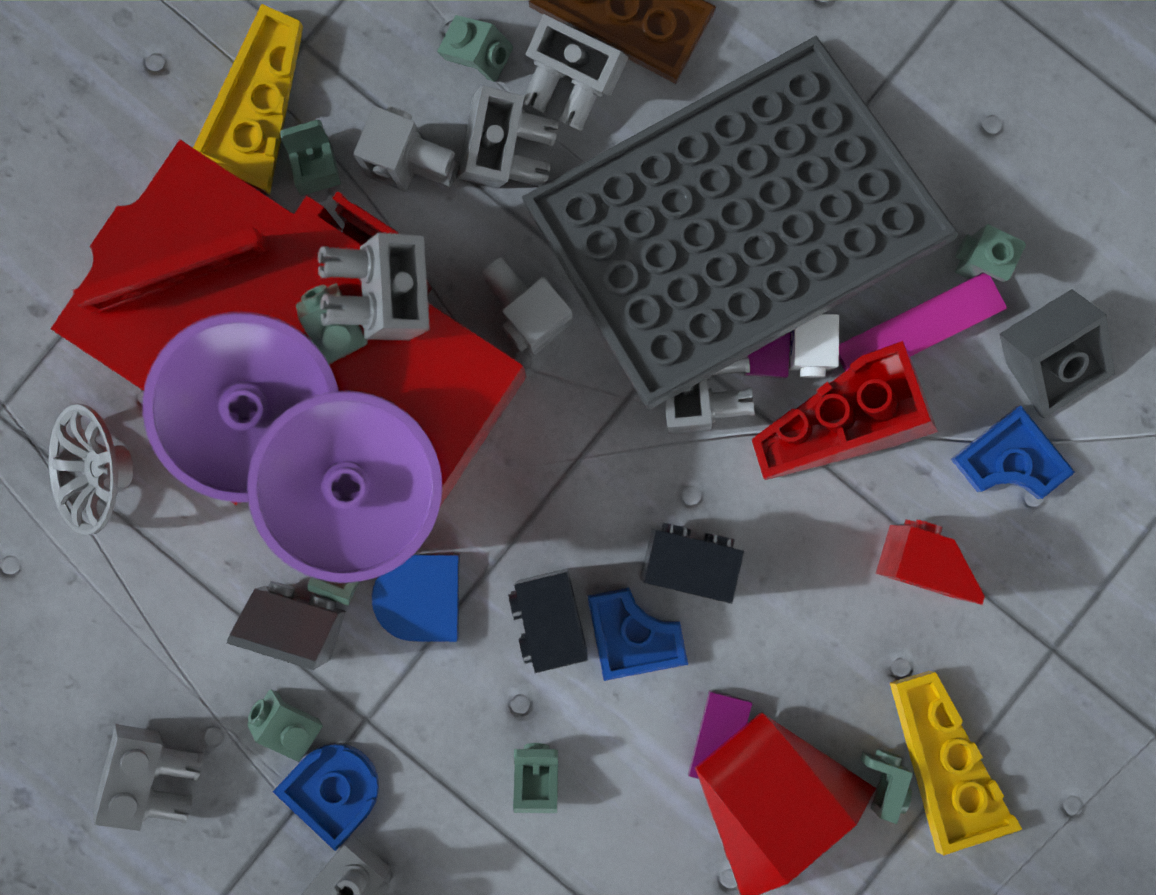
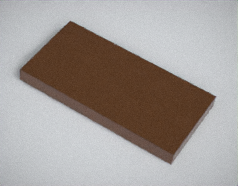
[529,0,716,84]

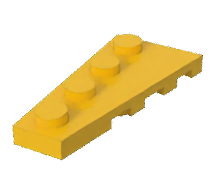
[193,4,303,195]
[890,671,1023,856]

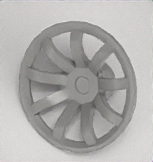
[49,404,133,535]

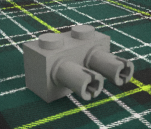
[523,14,629,131]
[457,85,559,188]
[353,105,459,192]
[318,233,429,340]
[482,257,573,355]
[665,355,754,434]
[93,724,203,831]
[301,834,391,895]

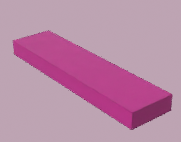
[839,273,1007,371]

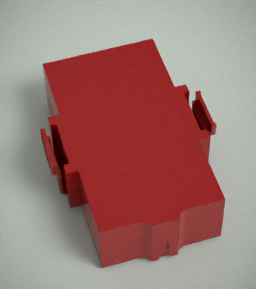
[50,139,527,507]

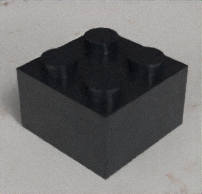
[640,523,744,604]
[508,568,588,673]

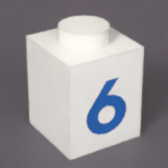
[789,314,839,378]

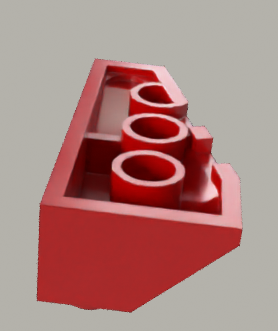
[751,341,938,480]

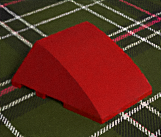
[694,712,876,895]

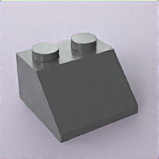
[999,289,1115,419]
[227,581,346,670]

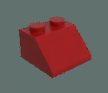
[875,519,985,605]

